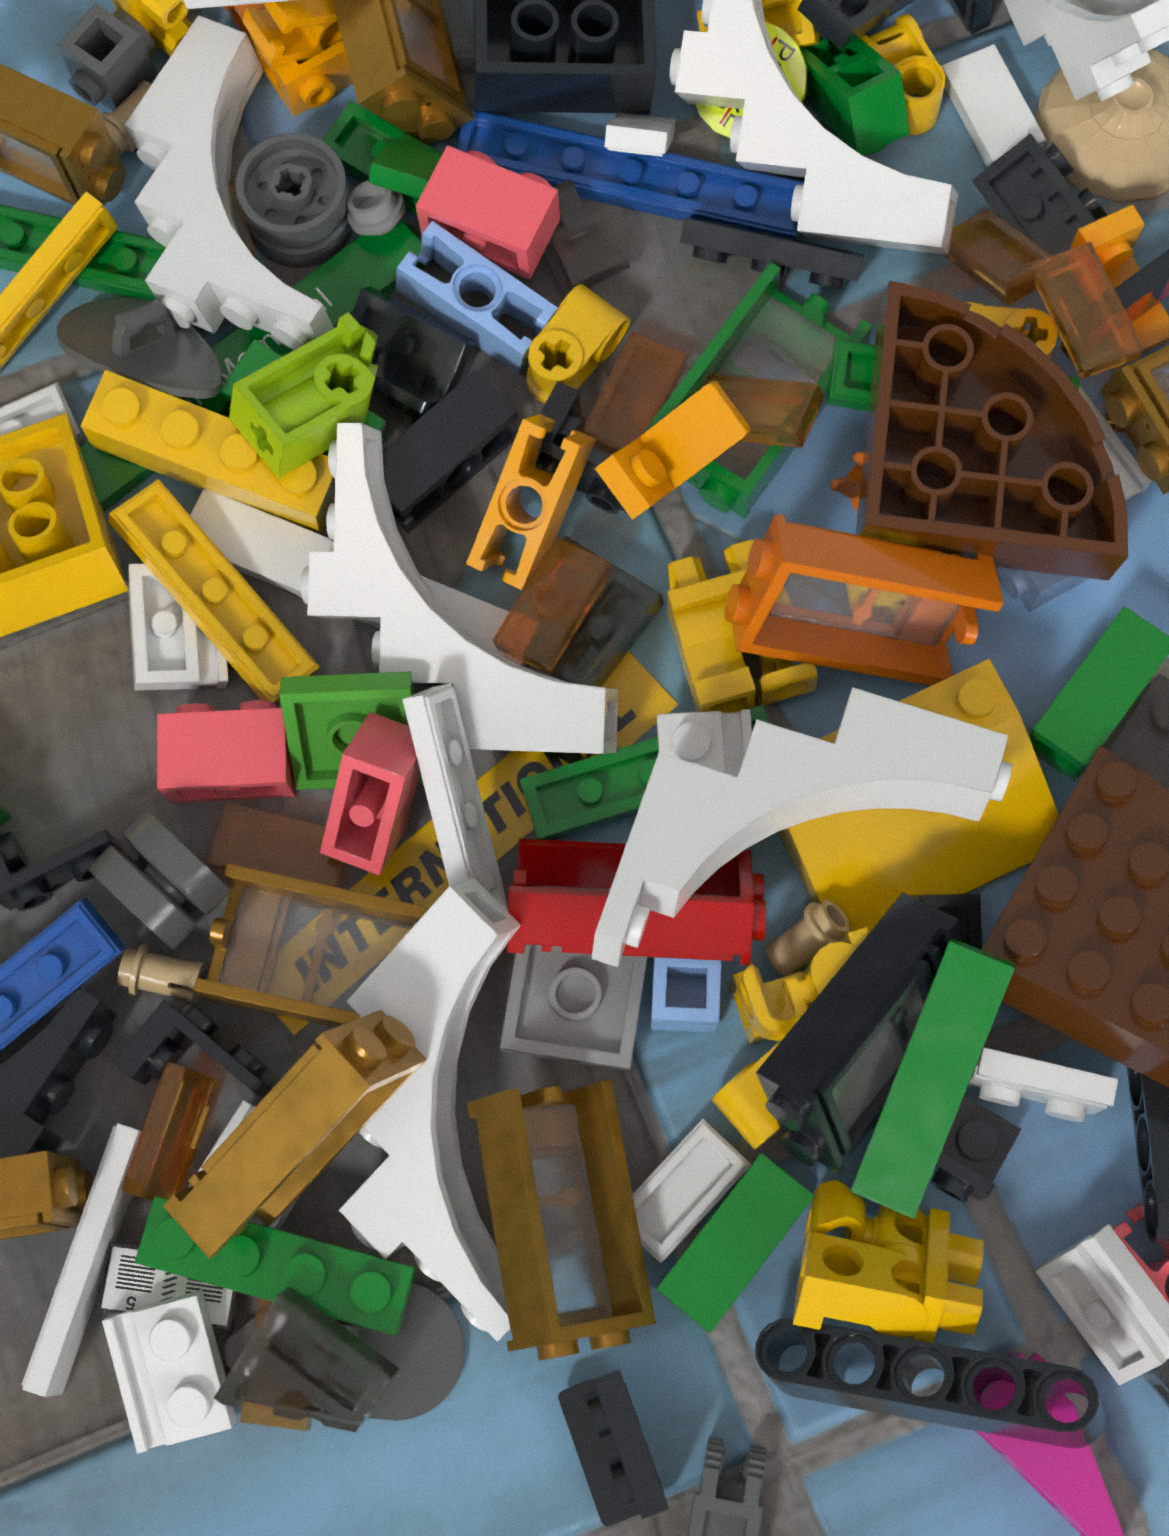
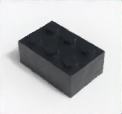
[473,0,657,114]

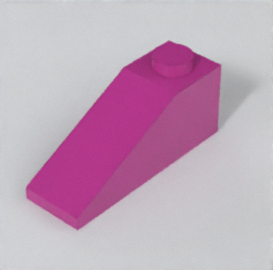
[975,1352,1125,1536]

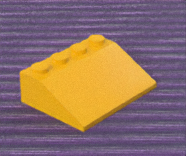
[0,413,129,637]
[778,659,1059,936]

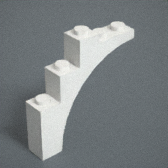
[670,0,958,255]
[1004,0,1169,102]
[124,15,334,350]
[300,423,618,754]
[339,878,521,1342]

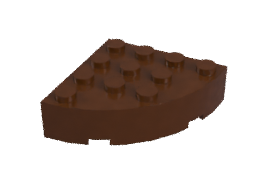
[855,280,1128,581]
[981,746,1169,1088]

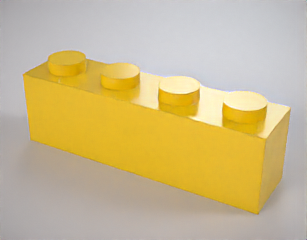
[81,370,335,535]

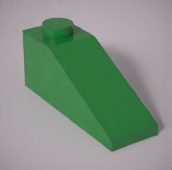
[800,35,910,156]

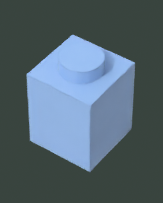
[651,957,721,1033]

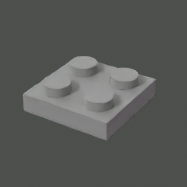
[500,945,648,1072]

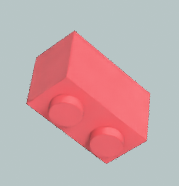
[415,145,560,280]
[157,700,296,803]
[320,712,421,876]

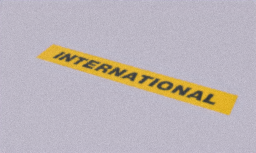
[269,651,679,1036]

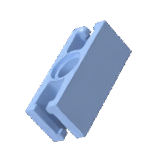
[396,221,558,375]

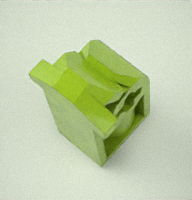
[229,312,378,479]

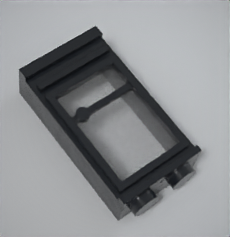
[756,892,965,1174]

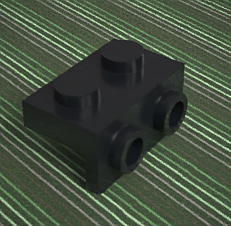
[351,287,474,416]

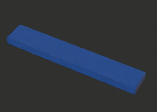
[455,108,804,239]

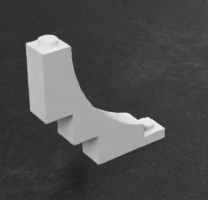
[591,687,1013,967]

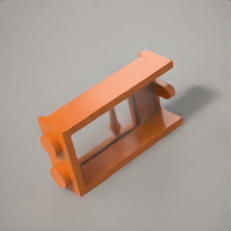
[725,514,1004,686]

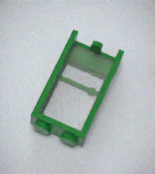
[645,262,873,519]

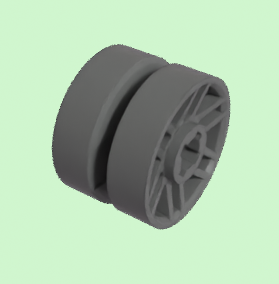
[236,133,353,268]
[87,810,231,950]

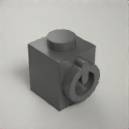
[57,3,156,111]

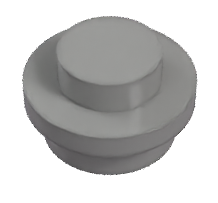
[347,180,406,236]

